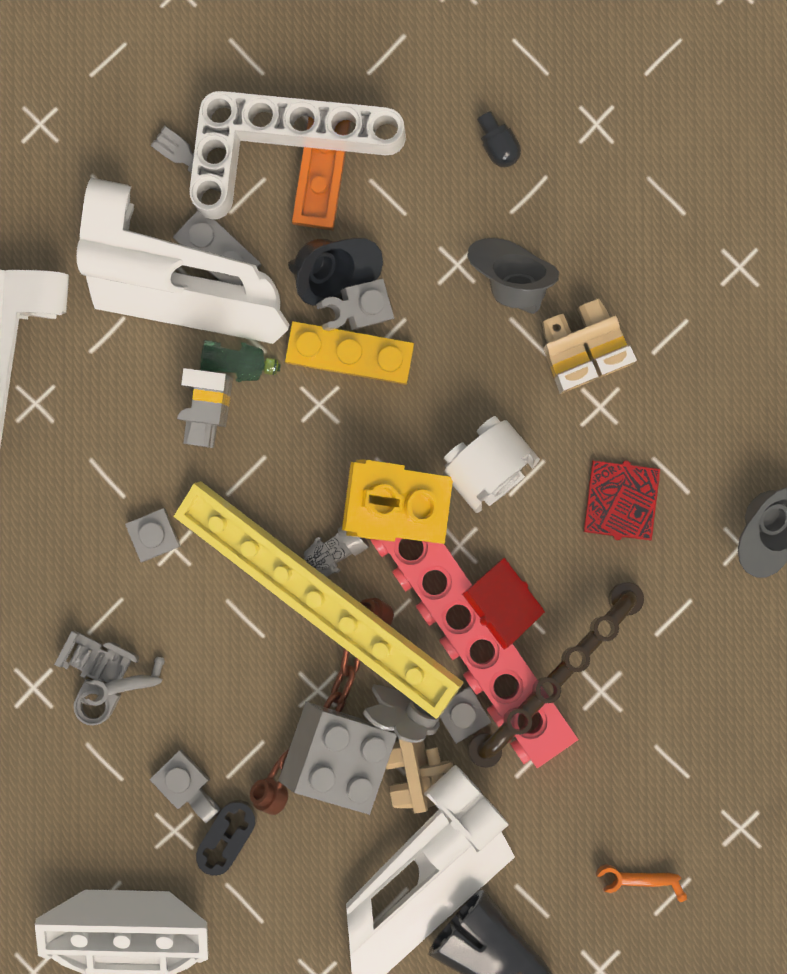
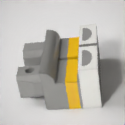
[177,368,233,448]

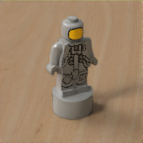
[304,526,370,576]

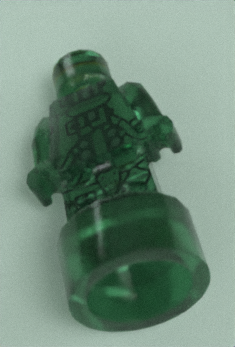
[199,340,281,382]

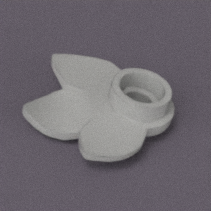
[363,684,440,743]

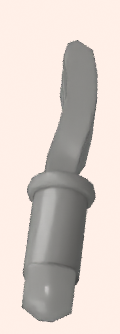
[150,125,221,192]

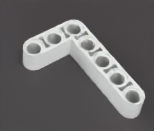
[190,91,406,220]

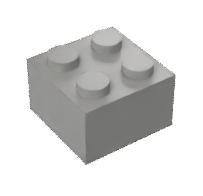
[278,702,397,815]

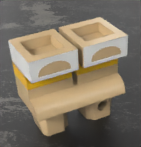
[542,299,637,394]

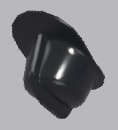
[288,238,383,306]

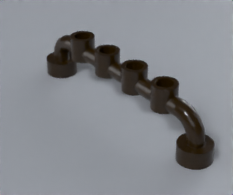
[467,582,644,768]

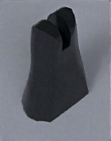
[428,890,553,974]

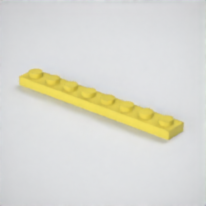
[174,481,464,719]

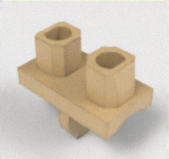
[386,739,454,814]

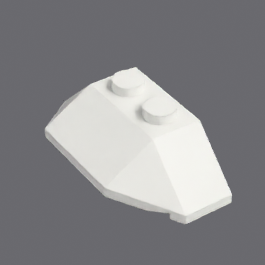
[35,890,209,974]

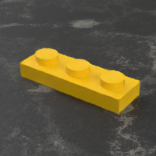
[285,321,414,385]

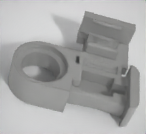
[54,631,139,726]

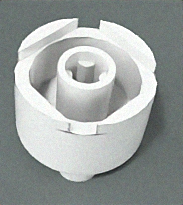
[443,416,540,513]

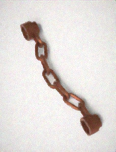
[250,598,394,815]

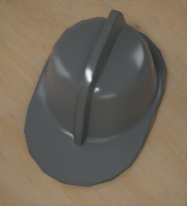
[467,238,559,314]
[738,487,787,578]

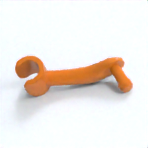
[596,864,687,902]

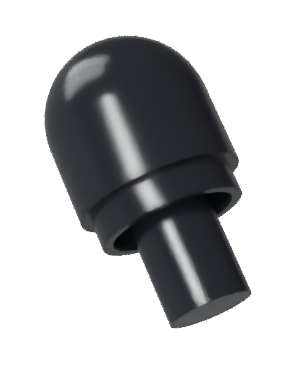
[477,111,521,167]

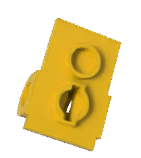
[342,460,453,544]

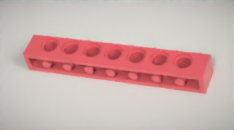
[346,462,578,768]

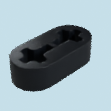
[196,800,257,876]

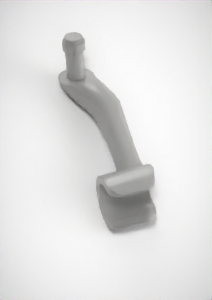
[81,657,165,706]

